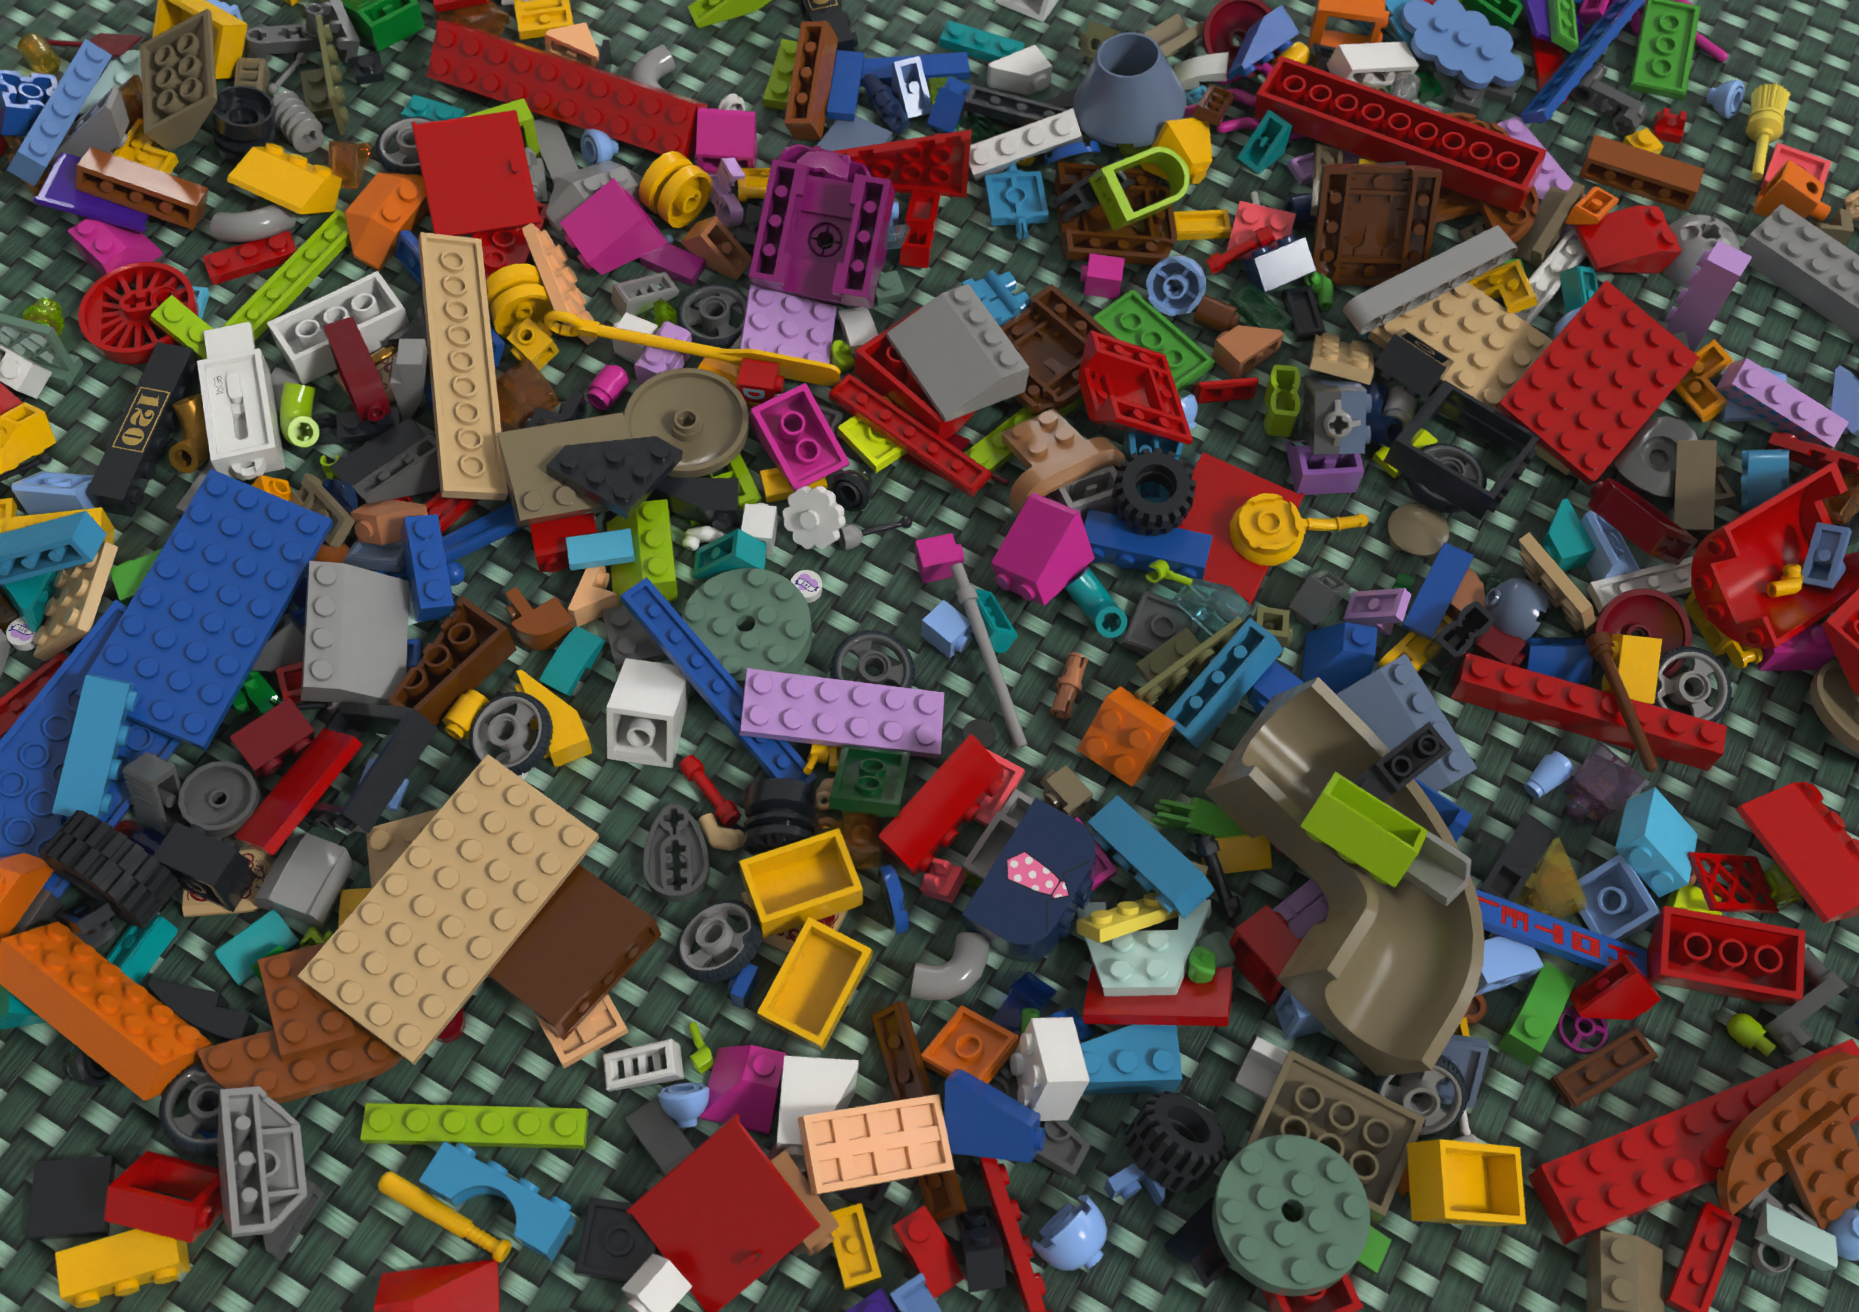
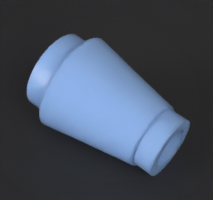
[1524,751,1574,799]

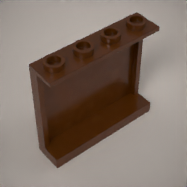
[487,864,662,1041]

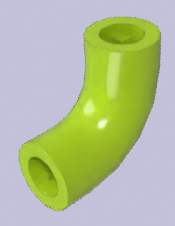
[280,382,319,447]

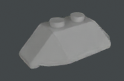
[49,86,129,165]
[545,160,645,236]
[217,1086,307,1237]

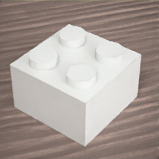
[1010,1017,1090,1121]

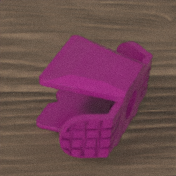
[777,144,871,183]

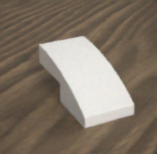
[1174,53,1229,90]
[837,307,878,354]

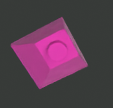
[699,1045,787,1136]

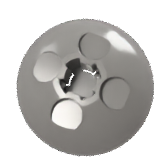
[1662,215,1741,289]

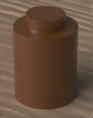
[1193,295,1241,333]

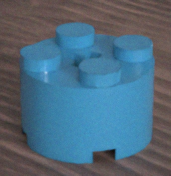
[1741,449,1789,511]

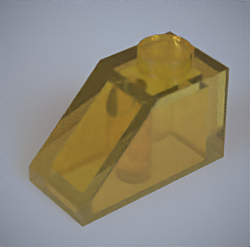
[1529,838,1587,919]

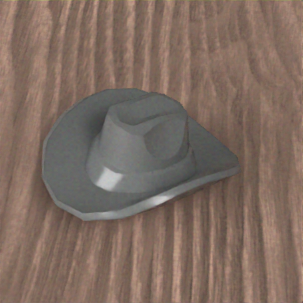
[1615,416,1698,498]

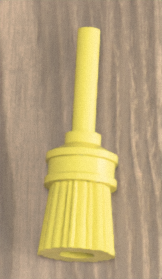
[1746,83,1790,180]

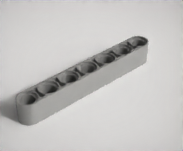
[1342,226,1518,335]

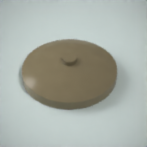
[624,368,749,478]
[1810,659,1859,754]

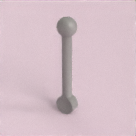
[267,52,308,95]

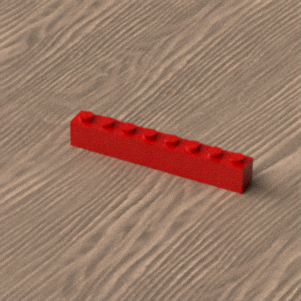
[1450,653,1727,771]

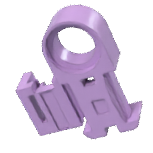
[709,158,746,228]

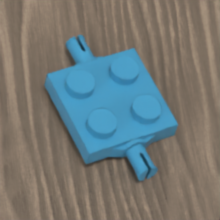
[984,163,1049,239]

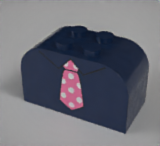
[962,798,1096,962]

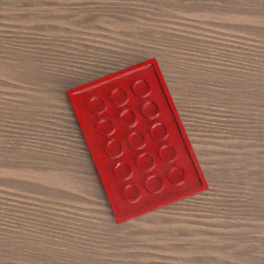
[1495,280,1700,486]

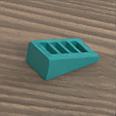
[975,589,1018,653]

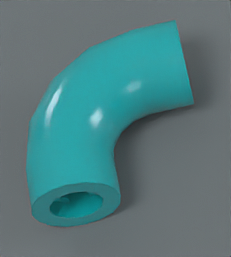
[1064,567,1127,638]

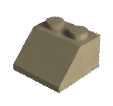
[1586,1230,1664,1312]

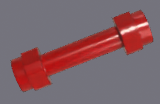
[1206,225,1276,275]
[678,755,742,827]

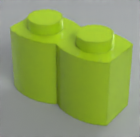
[1264,365,1301,437]

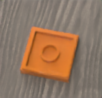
[921,1005,1020,1084]

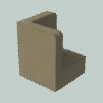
[1809,209,1854,246]

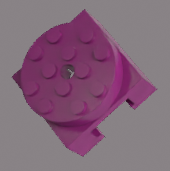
[749,159,895,309]

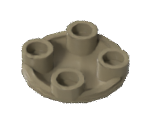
[1388,503,1449,559]

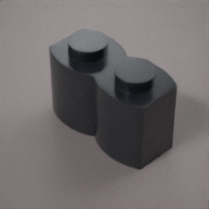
[1423,601,1495,672]

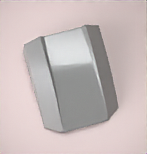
[255,833,355,931]

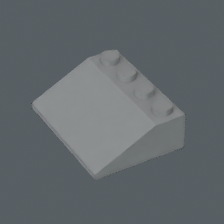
[886,284,1029,422]
[301,561,409,705]

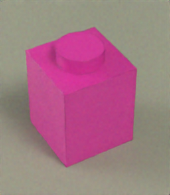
[1080,253,1125,299]
[915,533,964,584]

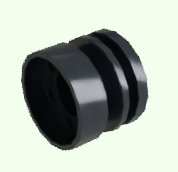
[211,85,277,163]
[743,778,816,856]

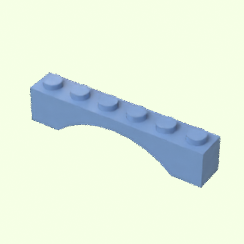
[7,39,112,187]

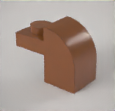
[505,587,575,650]

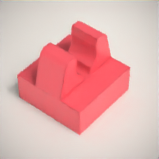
[919,858,968,903]

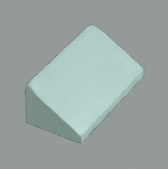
[1754,1203,1838,1272]

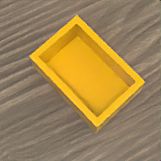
[152,0,248,79]
[739,828,863,939]
[757,917,873,1052]
[1407,1139,1526,1226]

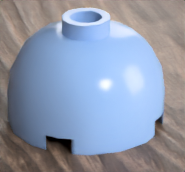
[1146,255,1206,316]
[1032,1195,1107,1271]

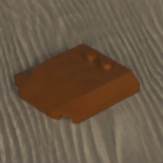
[1054,162,1177,266]
[1312,163,1443,286]
[1000,284,1117,415]

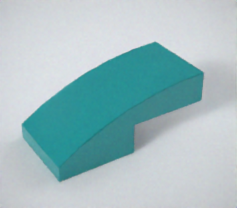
[539,626,605,697]

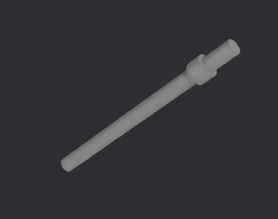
[950,563,1028,749]

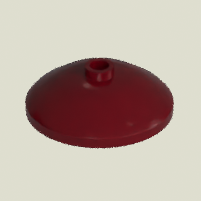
[1202,0,1279,79]
[1593,588,1692,678]

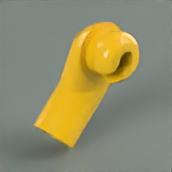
[1766,564,1803,598]

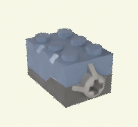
[1302,375,1372,455]

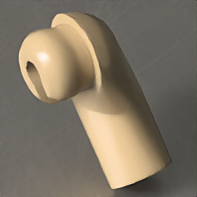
[698,813,745,851]

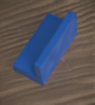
[1522,637,1593,684]

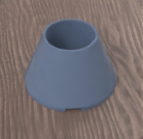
[1073,32,1187,148]

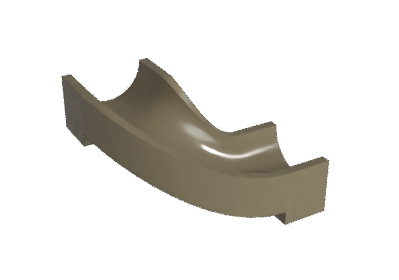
[1204,677,1485,1076]

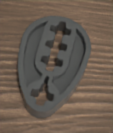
[643,804,710,902]

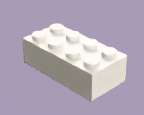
[267,271,409,385]

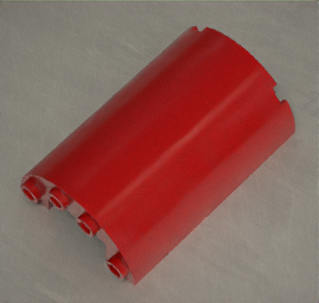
[1691,461,1859,649]

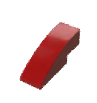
[899,190,941,269]

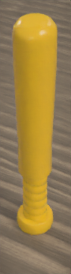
[378,1171,512,1263]

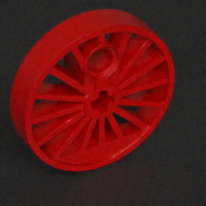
[78,262,199,364]

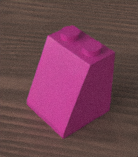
[560,178,668,275]
[991,493,1095,606]

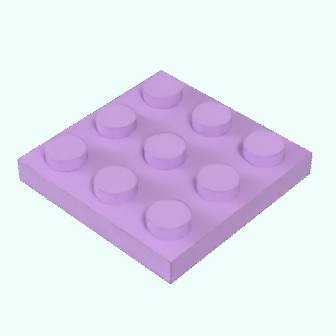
[739,285,837,364]

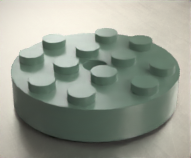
[682,568,813,690]
[1212,1135,1370,1296]

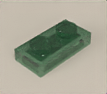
[1229,283,1294,332]

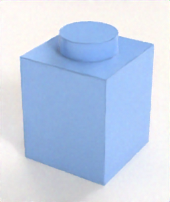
[921,600,972,659]

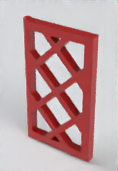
[1688,852,1779,914]

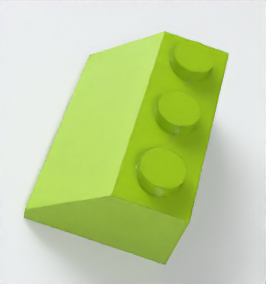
[607,499,679,606]

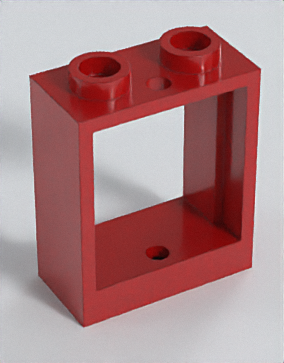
[104,1151,223,1243]

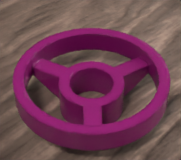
[1556,1005,1608,1054]

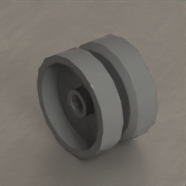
[178,761,264,847]

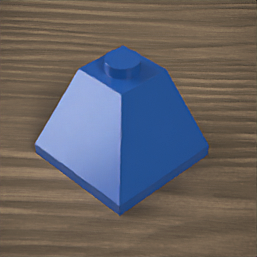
[1301,622,1378,694]

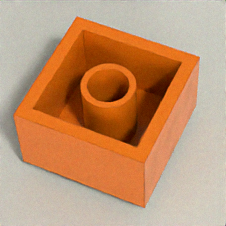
[1077,686,1176,787]

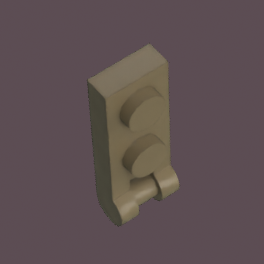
[290,473,355,548]

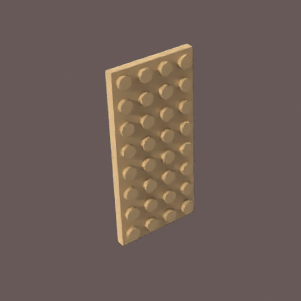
[1367,282,1570,475]
[298,754,599,1065]

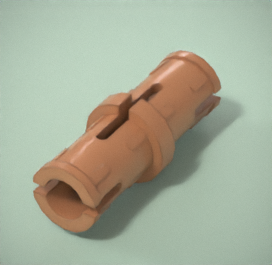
[1050,652,1088,720]

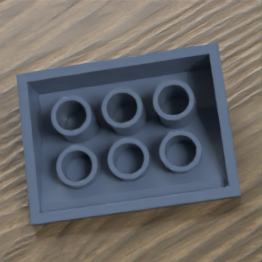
[1336,653,1477,792]

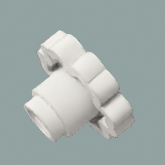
[783,486,846,549]

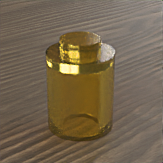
[17,33,61,75]

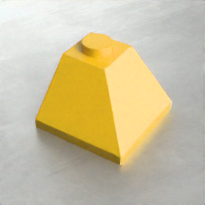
[1141,118,1212,185]

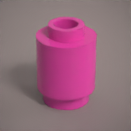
[586,365,629,410]

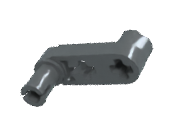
[245,3,324,63]
[1570,62,1648,137]
[1763,947,1848,1056]

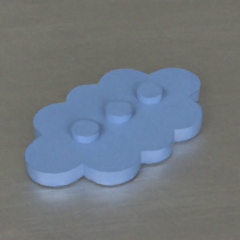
[1400,0,1524,89]

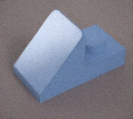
[891,56,933,119]
[1801,522,1852,590]
[1103,1162,1166,1207]

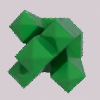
[233,670,280,718]

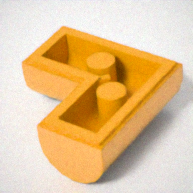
[1674,339,1734,422]

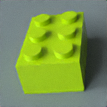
[1300,772,1428,888]

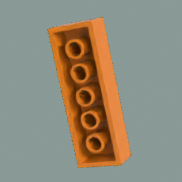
[0,921,213,1101]

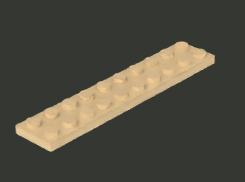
[418,232,508,501]

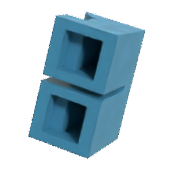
[961,269,1030,327]

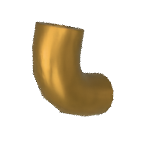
[169,394,210,473]

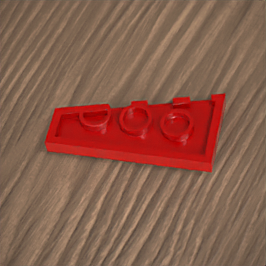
[1765,432,1859,486]

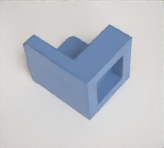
[889,1273,942,1312]

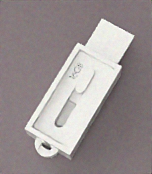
[197,322,286,481]

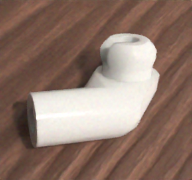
[682,526,726,551]

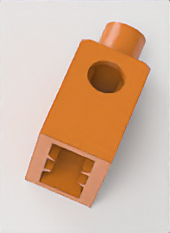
[1752,160,1831,222]

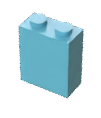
[1615,787,1698,897]

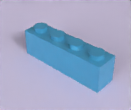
[0,511,107,585]
[1165,618,1284,749]
[52,674,138,820]
[1088,795,1215,919]

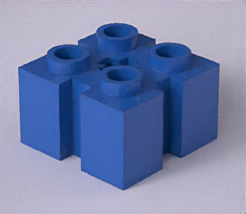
[0,70,58,137]

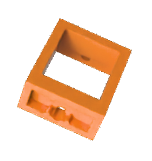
[1308,0,1389,49]

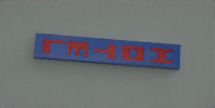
[1476,889,1647,977]

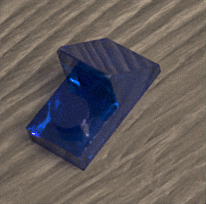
[990,971,1057,1039]

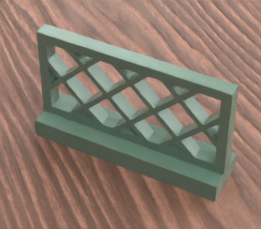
[0,313,83,387]

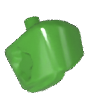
[1187,946,1216,983]

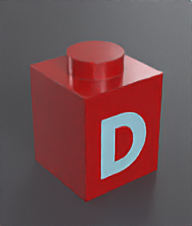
[736,358,785,403]

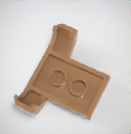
[1001,408,1127,515]

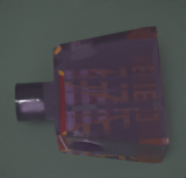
[1564,741,1650,823]

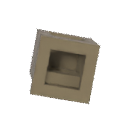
[1040,765,1093,819]

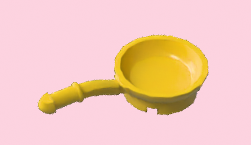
[1229,493,1369,566]

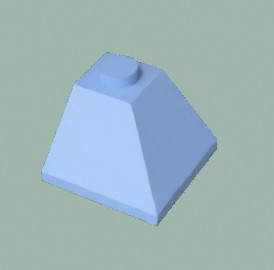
[1831,365,1859,437]

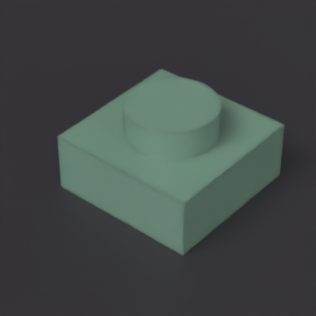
[874,270,906,306]

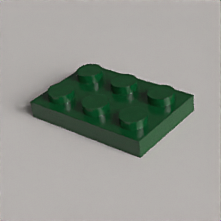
[829,744,910,817]

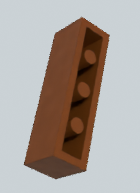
[784,21,838,140]
[1578,134,1704,211]
[75,147,208,230]

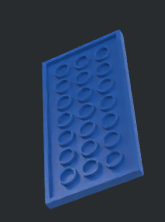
[75,469,334,751]
[0,599,182,900]

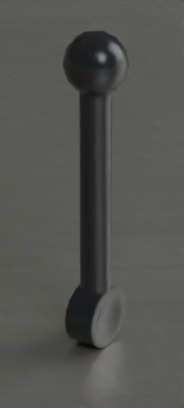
[0,453,52,484]

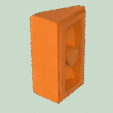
[1565,186,1619,225]

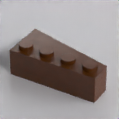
[388,596,517,726]

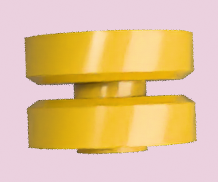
[638,151,713,228]
[486,264,554,338]

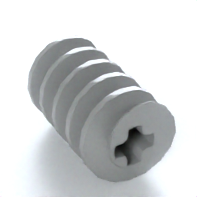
[272,91,324,153]

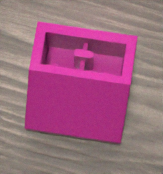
[696,108,758,175]

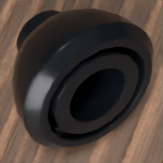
[831,470,872,511]
[62,1045,112,1087]

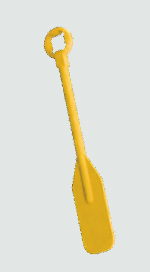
[544,310,841,386]

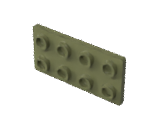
[300,14,350,135]
[1134,617,1244,708]

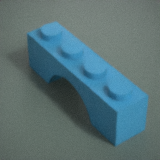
[419,1141,576,1262]

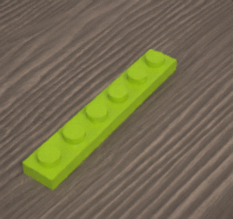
[222,209,350,342]
[965,395,1084,472]
[360,1103,589,1149]

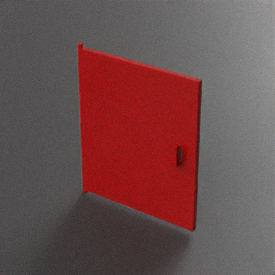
[411,110,541,236]
[1173,452,1305,606]
[626,1114,821,1312]

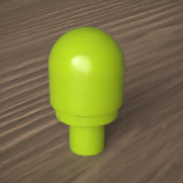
[1727,1013,1777,1057]

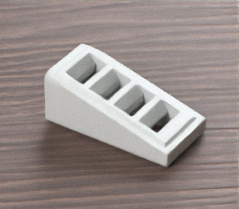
[603,1039,684,1091]

